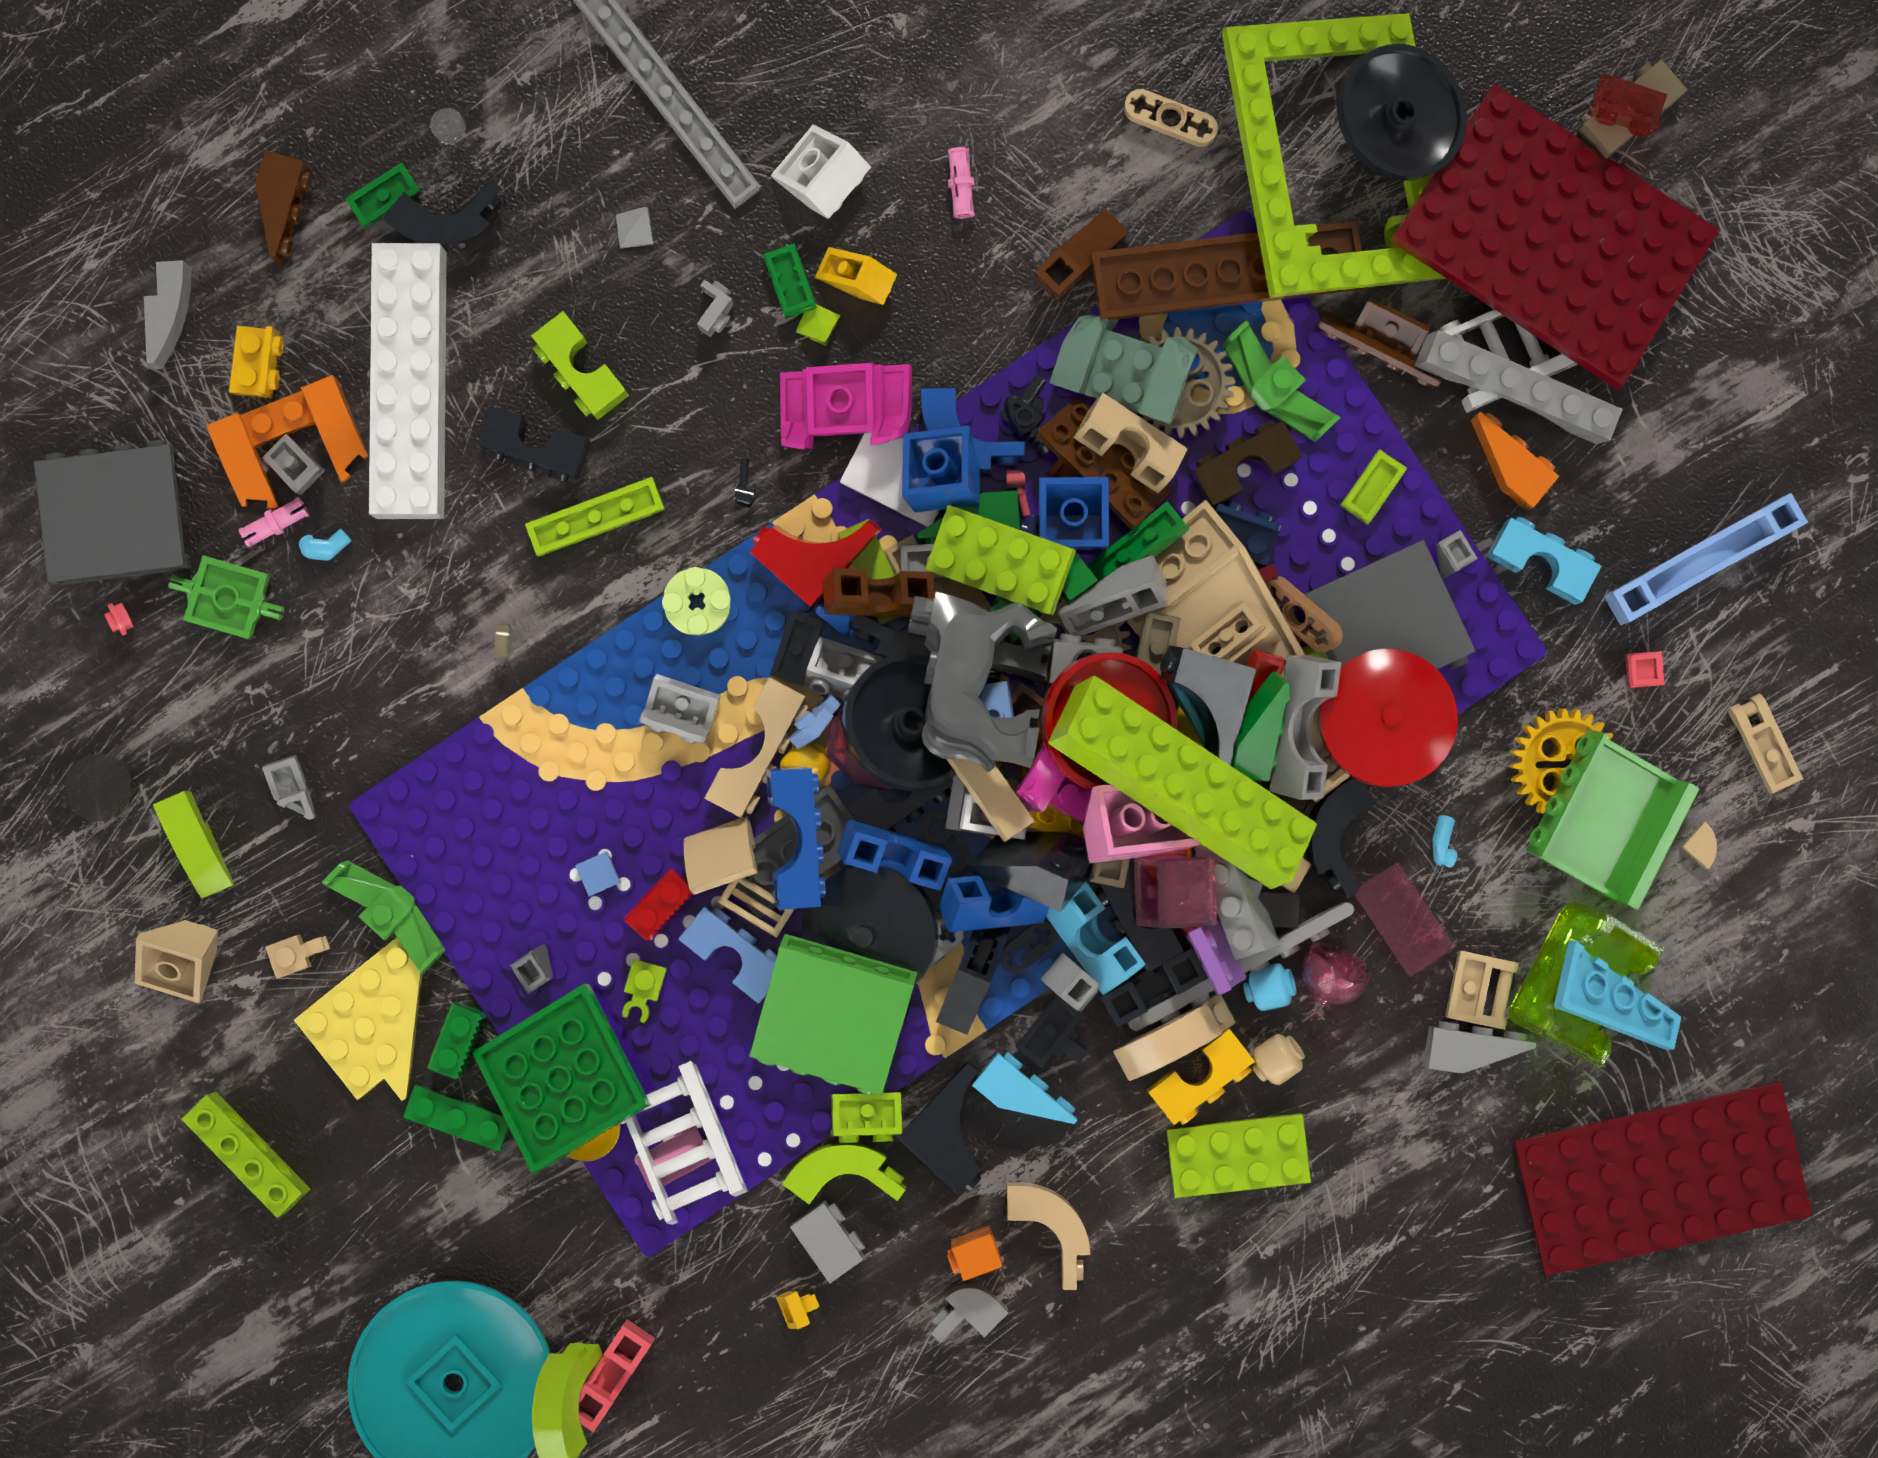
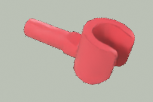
[1006,470,1030,516]

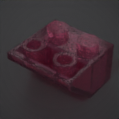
[1134,853,1217,928]

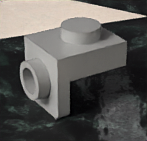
[697,280,734,338]

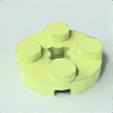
[662,567,731,636]

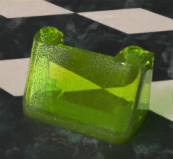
[1509,902,1665,1069]

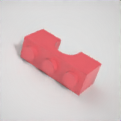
[579,1319,655,1432]

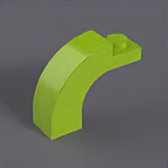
[782,1142,906,1204]
[532,1342,603,1458]

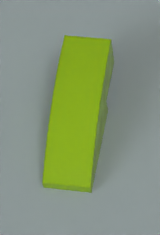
[153,791,234,899]

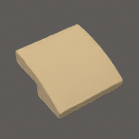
[684,816,758,895]

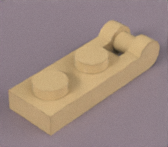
[1728,694,1803,794]

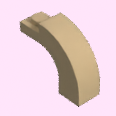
[1113,994,1236,1081]
[1007,1182,1090,1290]

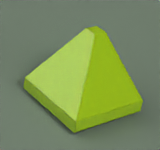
[796,304,840,346]

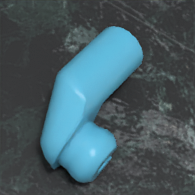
[299,528,352,561]
[1432,815,1457,868]

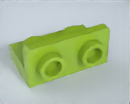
[830,1092,902,1143]

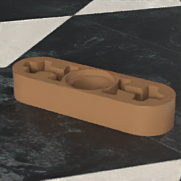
[1265,576,1343,653]

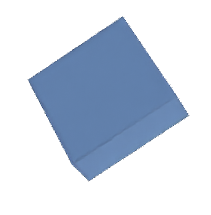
[575,851,621,897]

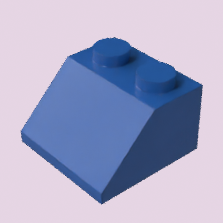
[902,425,980,513]
[1038,477,1109,550]

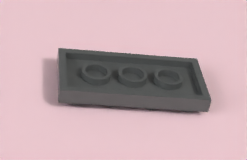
[735,784,856,919]

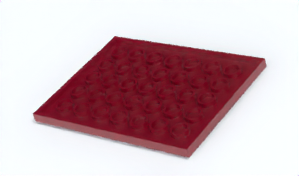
[1390,83,1719,390]

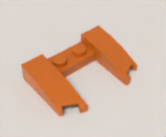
[206,375,369,509]

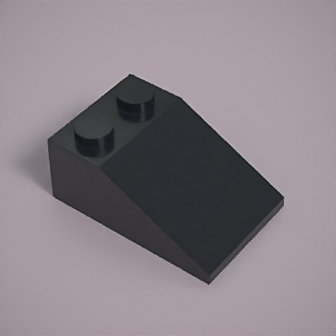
[968,831,1092,912]

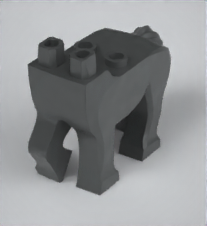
[908,592,1057,772]

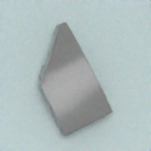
[262,755,316,820]

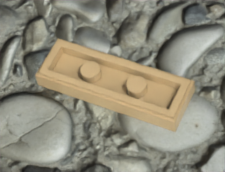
[947,759,1035,843]

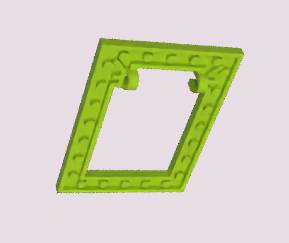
[1221,13,1447,298]

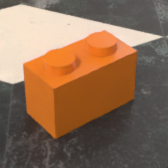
[947,1226,1003,1281]

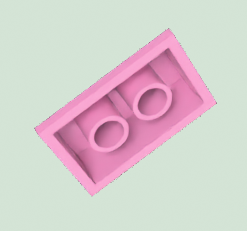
[1083,785,1200,863]

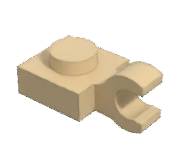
[265,935,330,979]

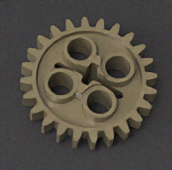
[1132,327,1235,439]

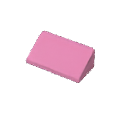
[635,1126,711,1192]

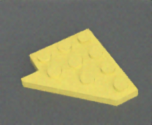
[294,937,422,1101]

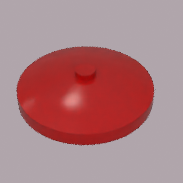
[1318,649,1458,787]
[1041,652,1177,790]

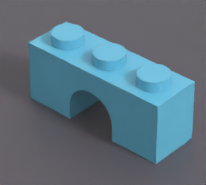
[1486,517,1602,605]
[1046,882,1146,995]

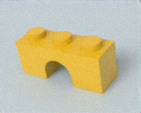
[1146,1028,1255,1125]

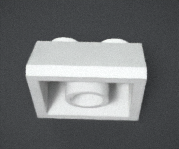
[771,124,871,219]

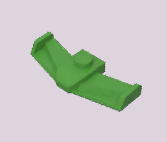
[1222,320,1341,442]
[322,860,446,975]

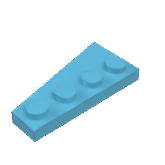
[1554,941,1681,1050]

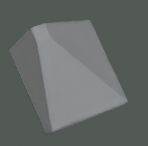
[616,207,653,249]
[1436,530,1478,579]

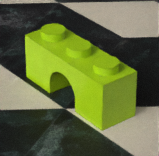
[531,311,629,420]

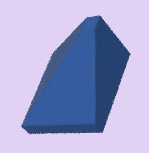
[816,606,851,636]

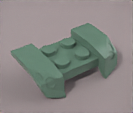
[1050,314,1198,424]

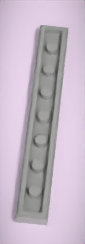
[572,0,761,209]

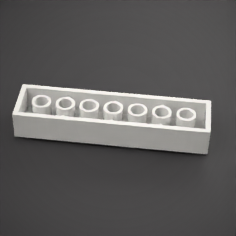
[369,243,447,519]

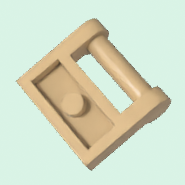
[1445,950,1519,1030]

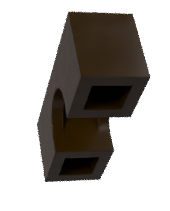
[1191,420,1303,508]

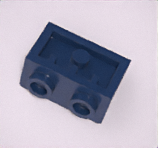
[1214,501,1282,567]

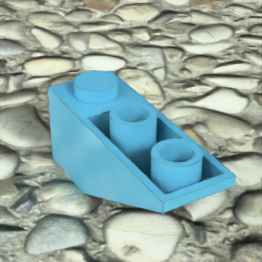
[972,1052,1077,1124]

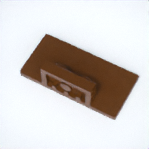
[1036,397,1172,529]

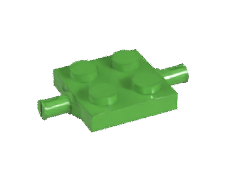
[169,555,284,640]

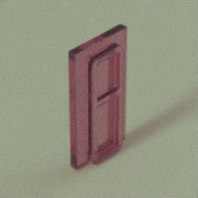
[1354,862,1455,977]

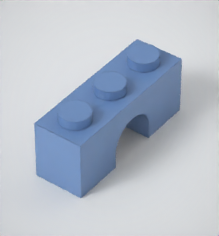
[679,906,777,1004]

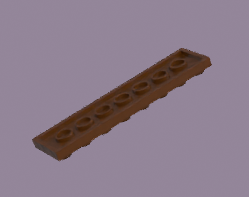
[1090,221,1366,320]

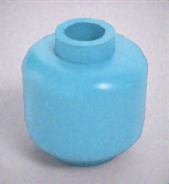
[1244,963,1296,1011]

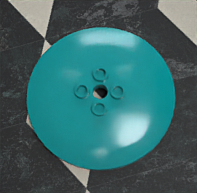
[347,1281,551,1458]

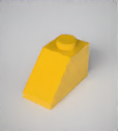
[815,247,897,305]

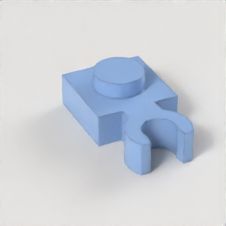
[789,694,840,749]

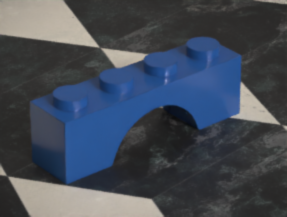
[766,766,826,910]

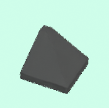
[510,944,553,994]

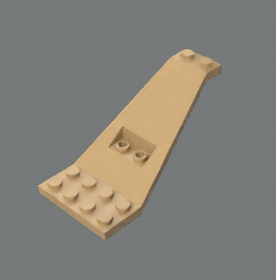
[1126,500,1350,803]

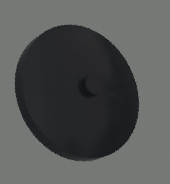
[1337,44,1467,181]
[842,654,957,791]
[803,866,939,985]

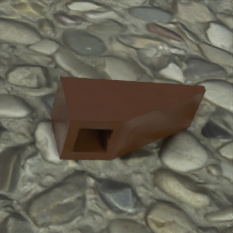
[255,150,313,265]
[1034,209,1129,303]

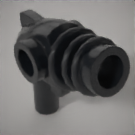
[999,375,1051,456]

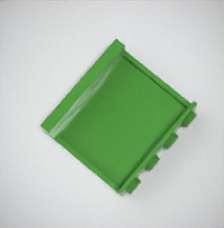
[1526,729,1700,910]
[749,934,918,1095]

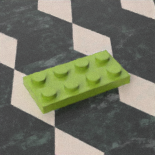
[925,505,1076,616]
[1166,1113,1311,1198]

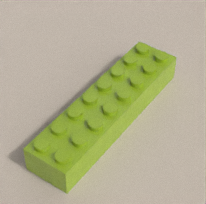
[1048,675,1317,889]

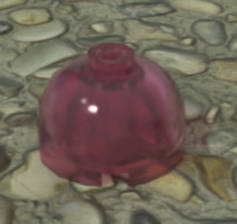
[1302,942,1373,1006]

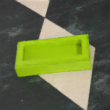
[1340,449,1407,525]

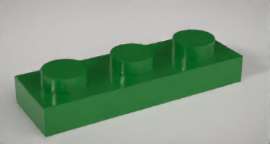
[1087,501,1190,582]
[403,1084,509,1152]

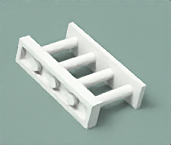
[1440,310,1578,413]
[621,1061,748,1225]

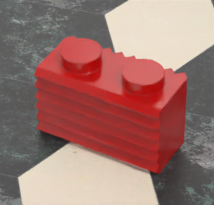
[624,869,694,940]

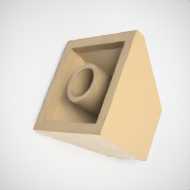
[135,920,218,1003]

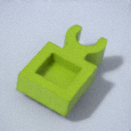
[622,959,667,1023]

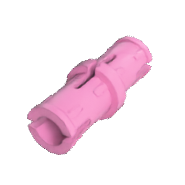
[948,147,975,219]
[239,497,310,548]

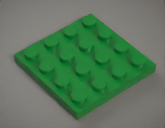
[472,984,651,1173]

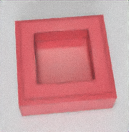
[1625,651,1665,688]

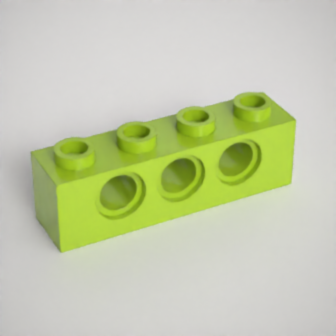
[182,1092,310,1218]

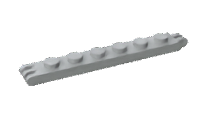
[1128,902,1354,1031]

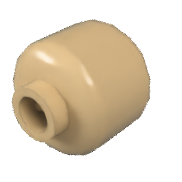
[1252,1034,1305,1085]

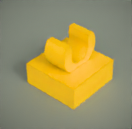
[776,1291,820,1329]

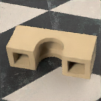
[1073,393,1187,493]

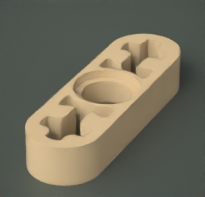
[1124,89,1218,147]

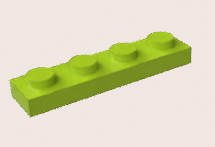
[525,477,665,557]

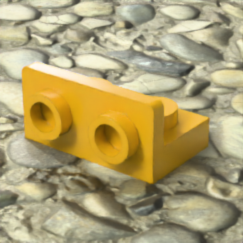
[229,326,284,399]

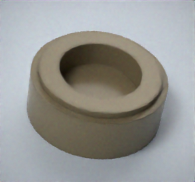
[495,624,510,659]

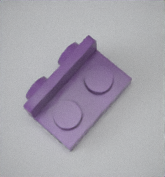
[1185,918,1246,995]

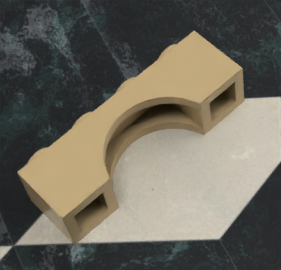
[704,677,809,818]

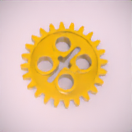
[1509,708,1613,813]

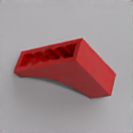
[749,520,882,607]

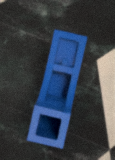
[921,388,1025,474]

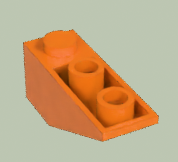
[1471,412,1559,511]

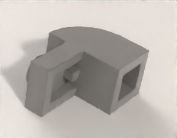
[1041,952,1100,1012]
[931,1283,1008,1343]

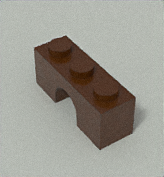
[823,568,935,617]

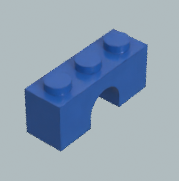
[837,819,952,891]
[938,876,1049,932]

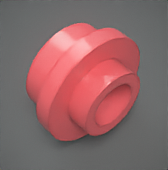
[104,603,133,636]

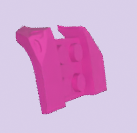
[780,363,912,449]
[1015,744,1092,840]

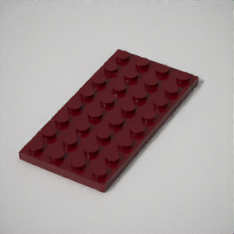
[1513,1081,1813,1276]

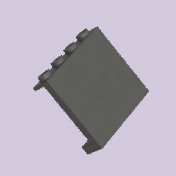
[34,440,192,586]
[1298,540,1476,670]

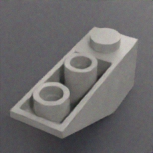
[1423,1021,1536,1074]

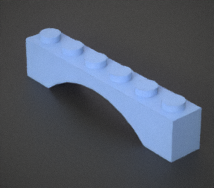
[1604,493,1808,625]

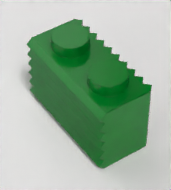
[427,1002,487,1079]

